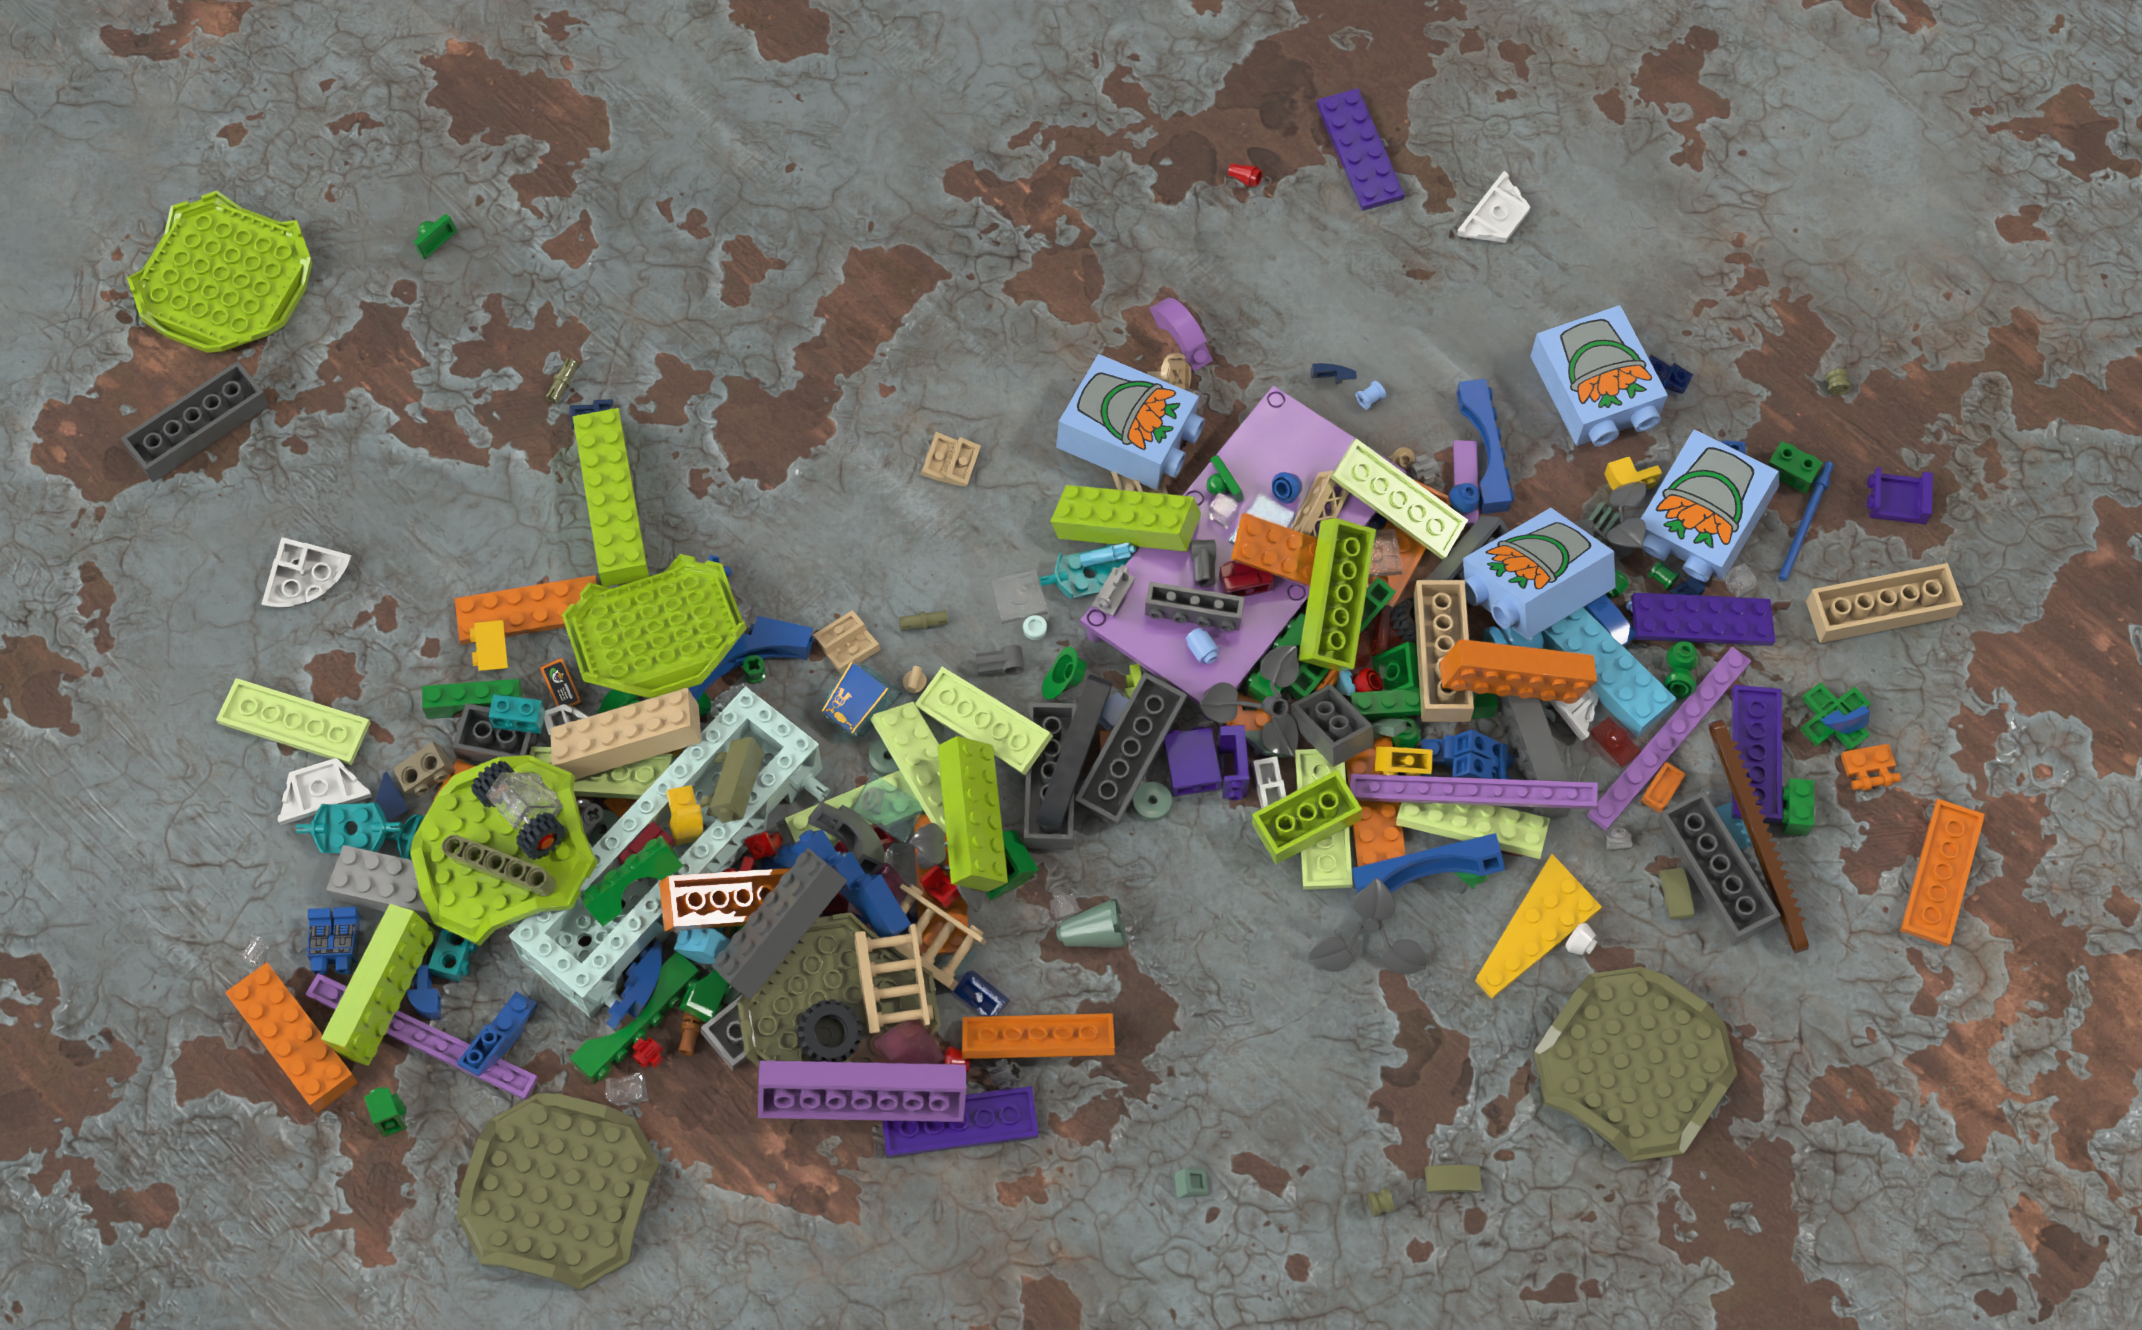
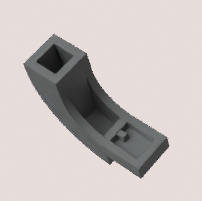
[808,801,884,876]

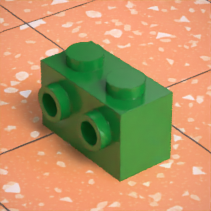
[1767,441,1823,494]
[1781,778,1814,836]
[364,1087,407,1138]

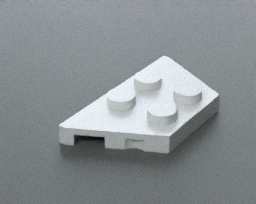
[1457,171,1531,243]
[1549,687,1599,741]
[278,758,372,826]

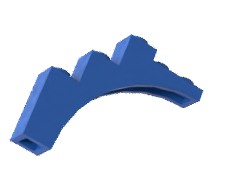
[688,616,814,702]
[771,829,911,938]

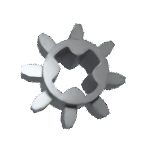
[1410,454,1439,485]

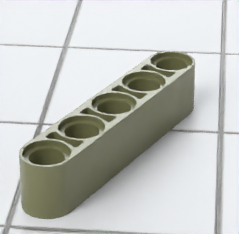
[442,835,556,896]

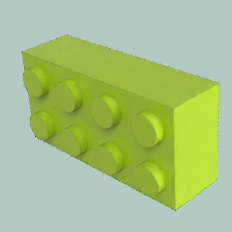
[1252,769,1362,864]

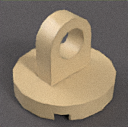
[1147,353,1191,390]

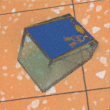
[819,661,903,738]

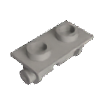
[1092,565,1135,616]

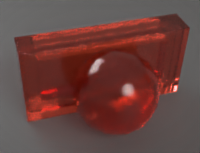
[1371,605,1402,657]
[1348,631,1373,679]
[1590,717,1641,768]

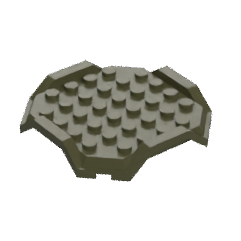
[737,912,941,1068]
[1533,967,1737,1164]
[456,1093,661,1291]

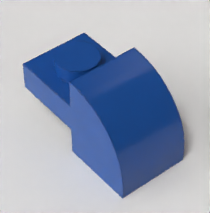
[1421,735,1456,769]
[407,965,442,1020]

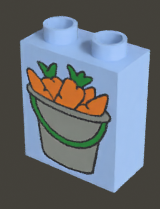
[1530,305,1668,447]
[1056,354,1205,490]
[1641,429,1779,582]
[1463,508,1615,640]

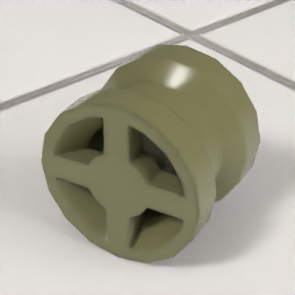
[1825,369,1851,396]
[1367,1187,1395,1218]

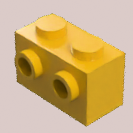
[469,620,508,671]
[1375,747,1433,776]

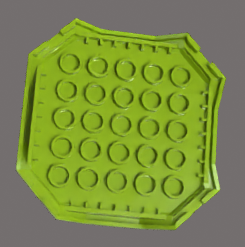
[126,191,313,353]
[562,554,747,698]
[410,755,598,946]

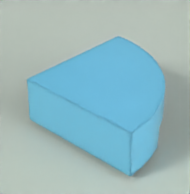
[1336,670,1356,696]

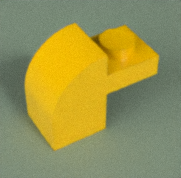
[1604,457,1662,491]
[666,785,703,846]

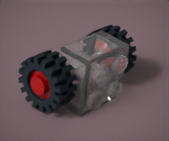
[471,761,566,860]

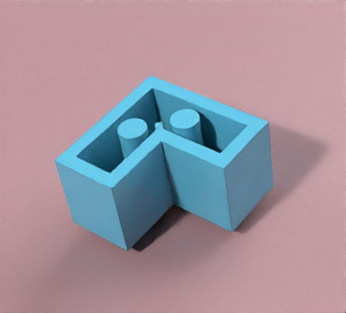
[674,927,731,964]

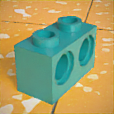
[488,695,546,734]
[428,929,478,983]

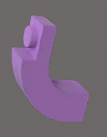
[1149,298,1213,371]

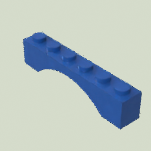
[1456,379,1514,514]
[1351,833,1505,894]

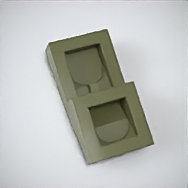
[1659,868,1695,920]
[1425,1165,1482,1194]

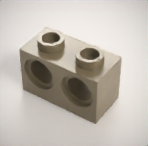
[393,742,455,797]

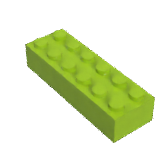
[1050,485,1201,552]
[1298,518,1376,671]
[937,736,1008,892]
[321,904,436,1066]

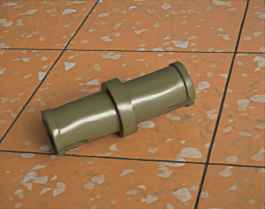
[545,358,579,404]
[899,610,948,631]

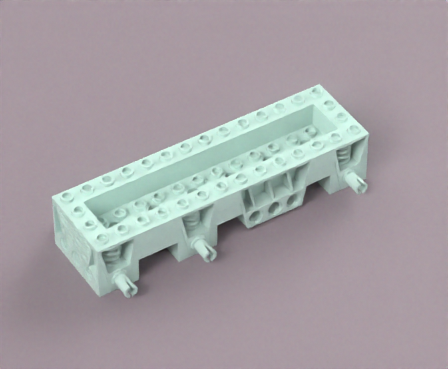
[509,686,830,1019]

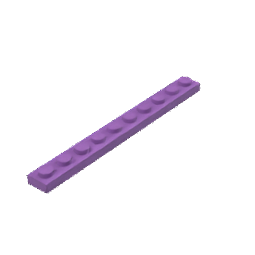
[1587,647,1751,831]
[1350,774,1598,809]
[305,973,538,1100]

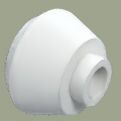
[1565,923,1598,955]

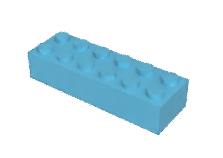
[1541,607,1676,738]

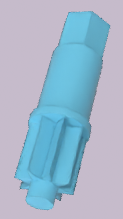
[1080,542,1136,567]

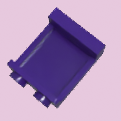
[1867,467,1933,524]
[1218,725,1249,801]
[1163,727,1222,797]

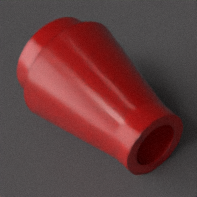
[1228,163,1263,188]

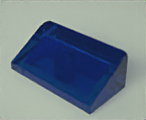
[953,970,1010,1016]

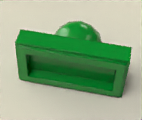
[413,213,457,259]
[1206,455,1244,503]

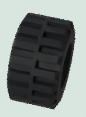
[796,999,863,1062]

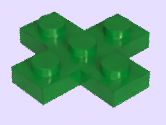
[1800,682,1871,751]

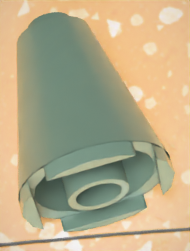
[1056,899,1127,948]

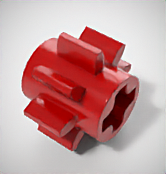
[632,1037,663,1069]

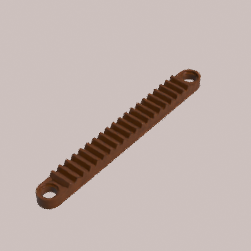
[1709,719,1809,953]

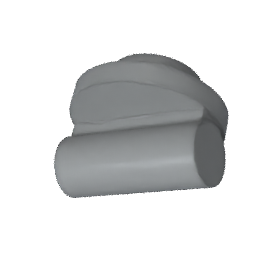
[1606,828,1632,850]

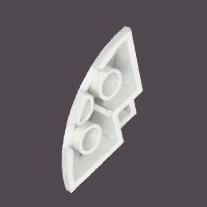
[261,537,351,607]

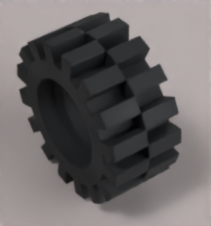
[1390,597,1417,643]

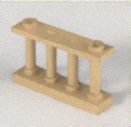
[871,884,987,991]
[854,924,934,1035]

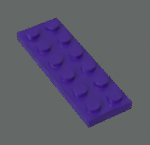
[1316,88,1405,211]
[1631,593,1776,646]
[1732,685,1783,823]
[882,1086,1039,1158]

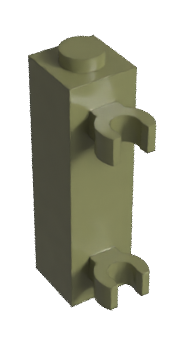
[700,737,764,823]

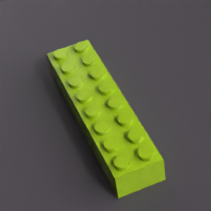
[572,408,649,587]

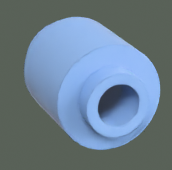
[1186,628,1220,665]

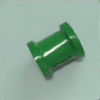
[1648,560,1680,591]
[743,655,766,684]

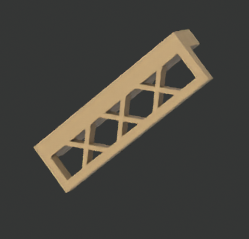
[1290,470,1349,538]

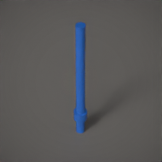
[1778,461,1834,581]

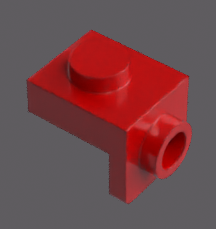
[744,831,783,860]
[920,865,960,908]

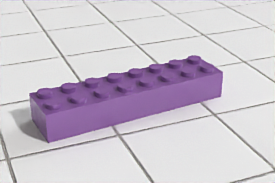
[758,1060,966,1122]

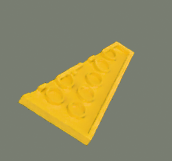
[1475,854,1602,999]

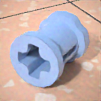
[1355,381,1386,410]

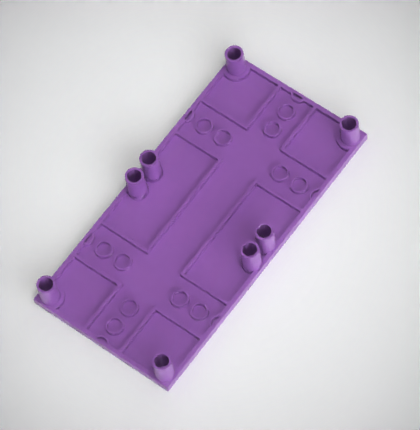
[1080,386,1407,721]

